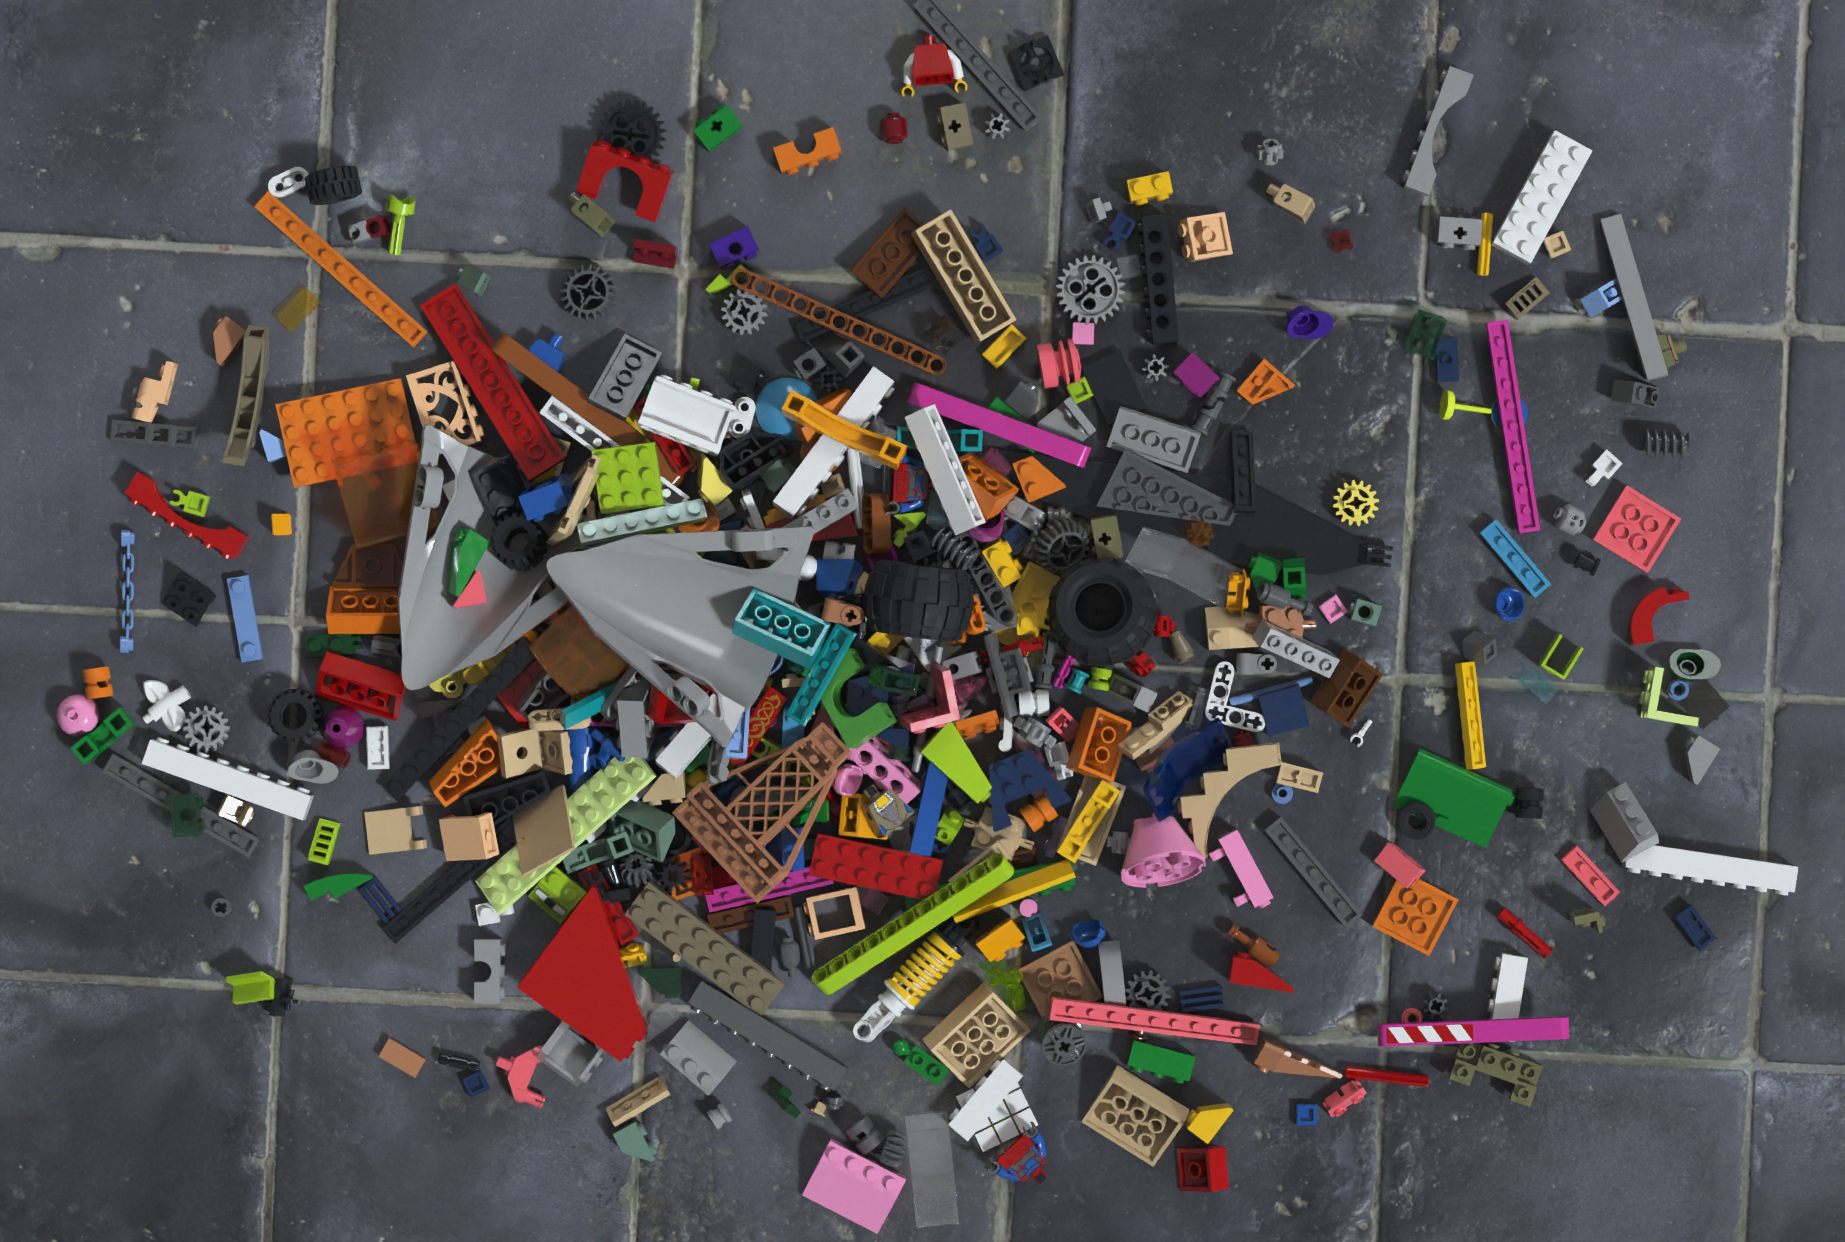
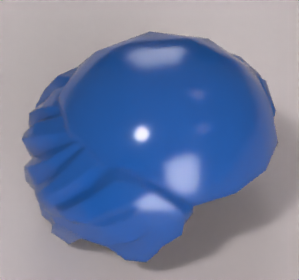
[1493,587,1525,622]
[1071,919,1106,948]

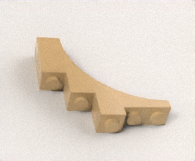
[1178,742,1282,859]

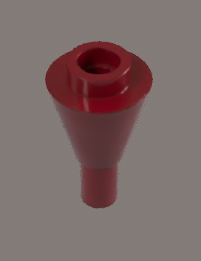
[1232,730,1255,747]

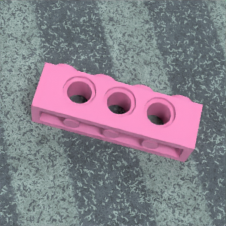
[847,737,924,804]

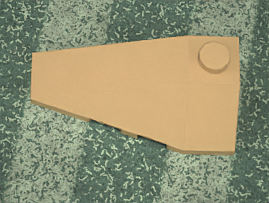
[1205,606,1260,650]

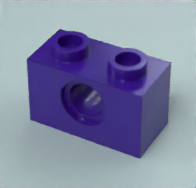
[709,226,759,270]

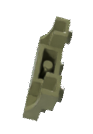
[1448,1042,1543,1107]

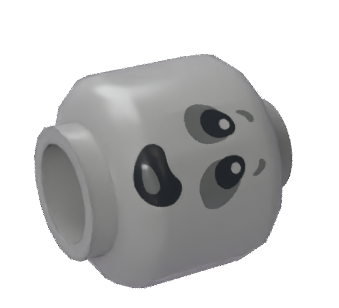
[1553,504,1587,535]

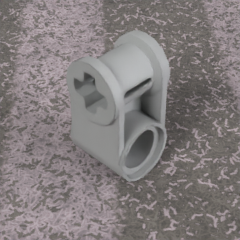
[1236,653,1277,675]

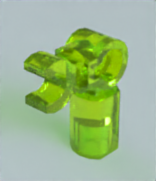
[987,968,1026,1011]

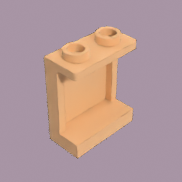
[439,812,499,861]

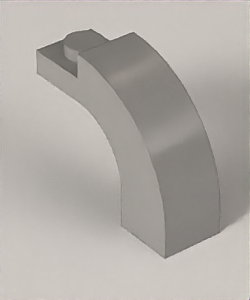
[1098,940,1126,1006]

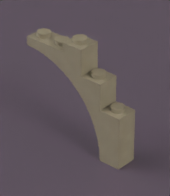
[223,325,269,466]

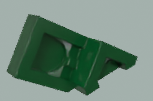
[770,1077,801,1118]

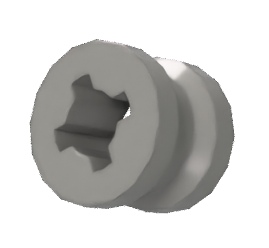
[707,1102,733,1130]

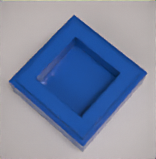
[1296,1103,1318,1125]

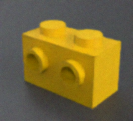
[1126,171,1173,205]
[982,536,1023,588]

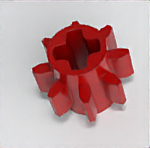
[1153,615,1175,637]

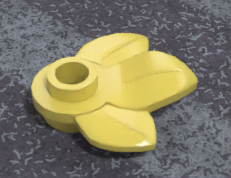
[429,669,466,699]

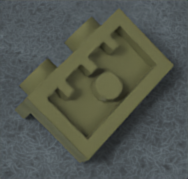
[1567,907,1605,933]

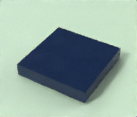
[1258,684,1310,736]

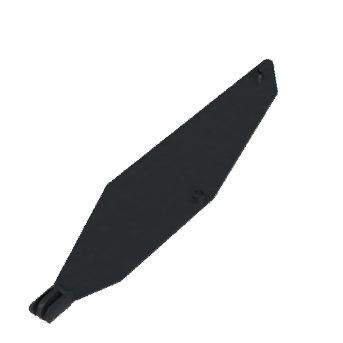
[991,450,1393,575]

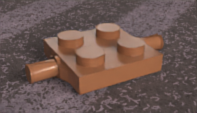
[1245,605,1316,648]

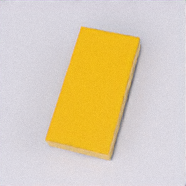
[982,324,1027,369]

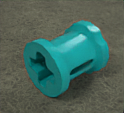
[1064,667,1090,694]

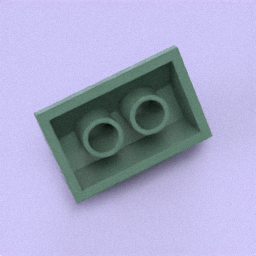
[609,800,675,862]

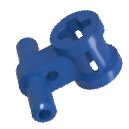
[590,729,626,771]

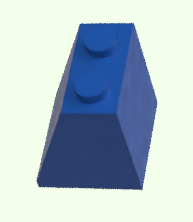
[762,825,806,871]

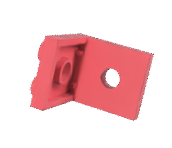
[898,663,960,734]

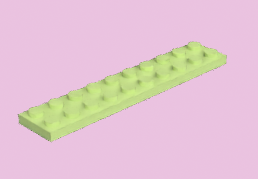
[475,757,656,914]

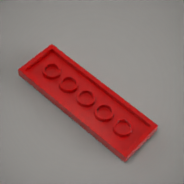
[808,833,943,900]

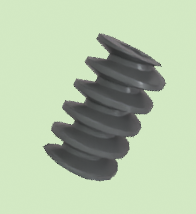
[1643,429,1689,459]
[931,527,979,571]

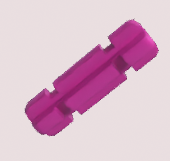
[1052,654,1076,689]

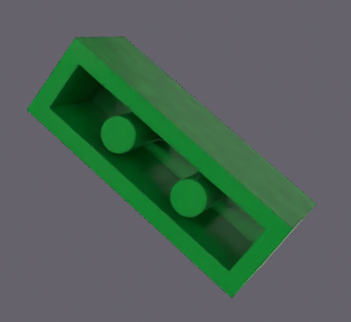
[1127,1040,1196,1084]

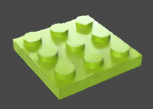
[591,441,665,514]

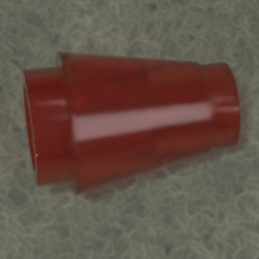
[318,743,351,769]

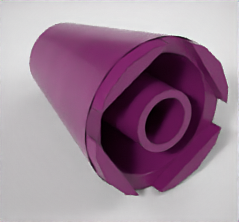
[322,706,365,749]

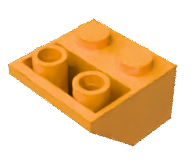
[838,794,888,840]

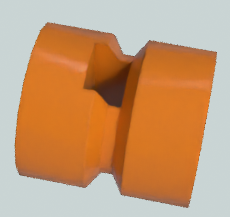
[82,666,114,700]
[1019,793,1059,832]

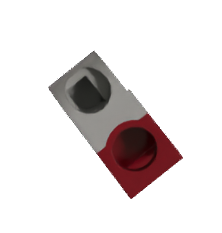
[347,216,391,244]

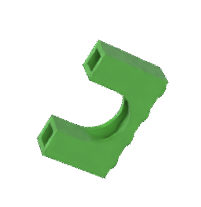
[819,648,897,749]

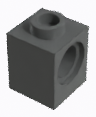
[792,348,826,380]

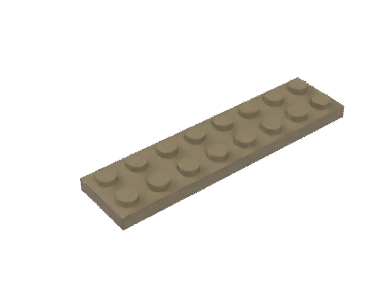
[624,880,786,1016]

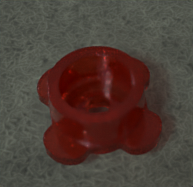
[1330,230,1353,253]

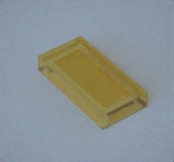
[276,287,321,332]

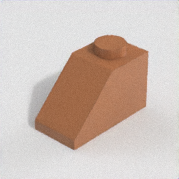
[213,316,246,367]

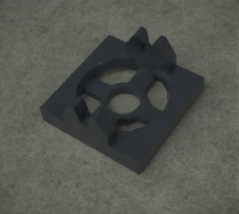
[1009,35,1064,91]

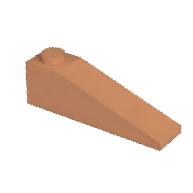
[1253,1038,1342,1078]

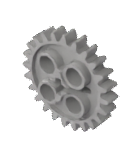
[1056,255,1125,325]

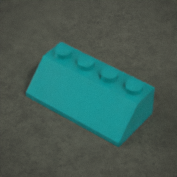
[732,588,831,669]

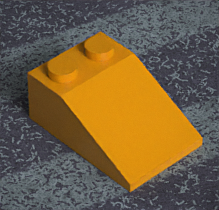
[976,916,1025,963]

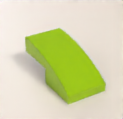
[705,264,747,294]

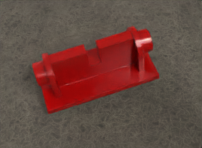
[1127,651,1156,678]

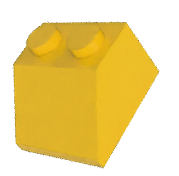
[1185,1103,1234,1144]

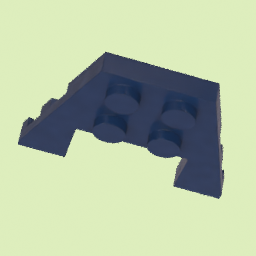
[846,665,913,749]
[989,749,1072,832]

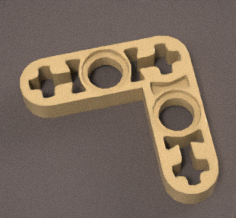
[528,682,591,731]

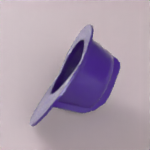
[1286,305,1334,339]

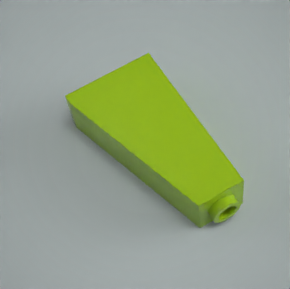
[919,722,992,803]

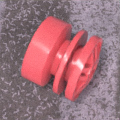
[1036,339,1081,389]

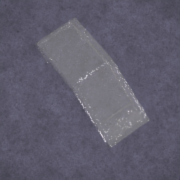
[1125,527,1242,608]
[905,1110,959,1228]

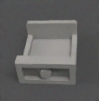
[536,1021,604,1087]

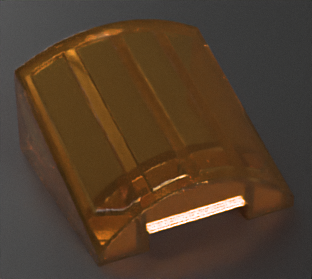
[529,605,631,701]

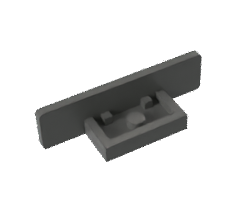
[984,633,1032,718]

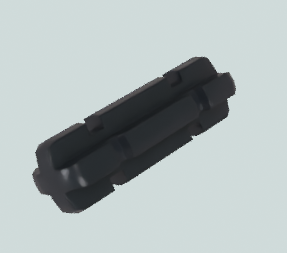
[438,1052,480,1072]

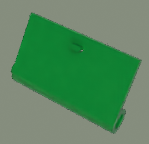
[1392,748,1515,848]

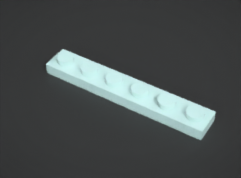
[577,498,707,546]

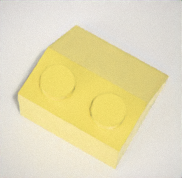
[697,452,732,506]

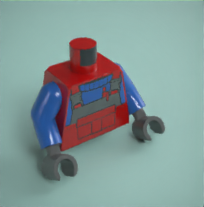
[885,453,936,515]
[984,1122,1048,1184]

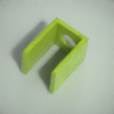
[1537,634,1584,680]

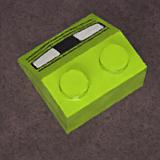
[528,865,587,924]

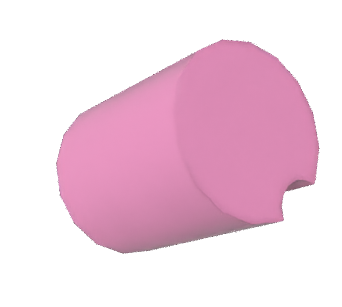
[1019,898,1037,917]

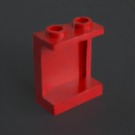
[649,679,709,724]

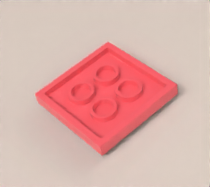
[1592,485,1681,573]

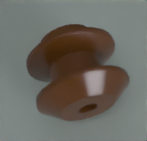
[1128,1030,1149,1042]

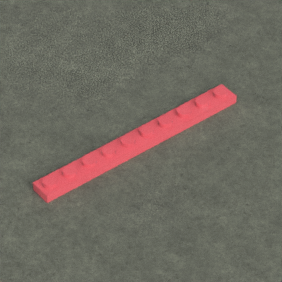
[1048,997,1260,1045]

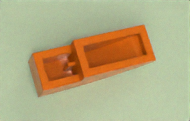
[792,387,852,443]

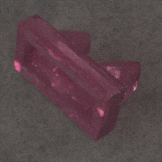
[953,675,989,706]

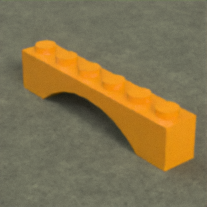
[782,390,907,470]

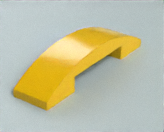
[1057,780,1120,863]

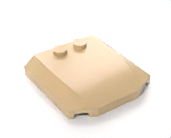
[545,454,601,546]

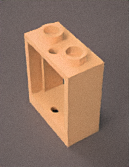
[803,886,866,940]

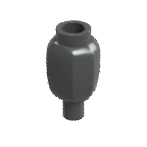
[778,937,800,977]

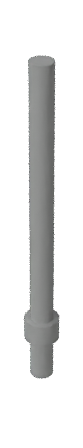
[911,645,943,772]

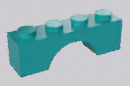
[897,427,983,453]

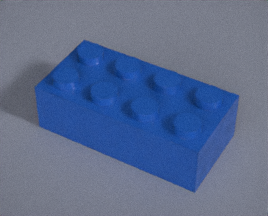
[518,472,575,522]

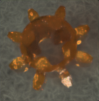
[1187,520,1214,548]

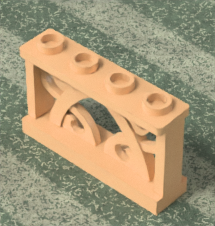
[406,360,485,456]

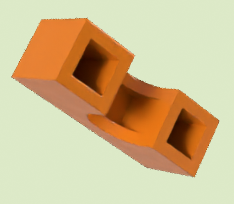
[773,127,842,176]

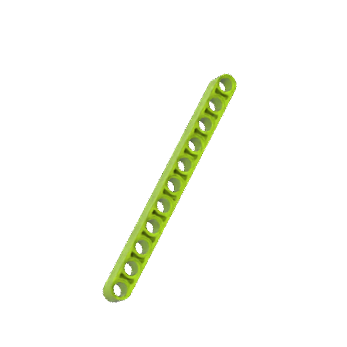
[811,853,1014,995]

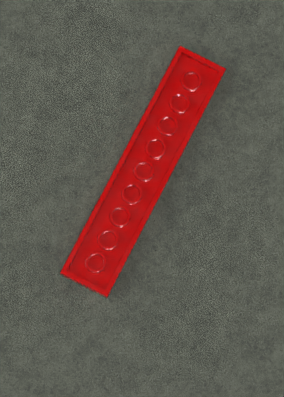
[420,283,566,482]

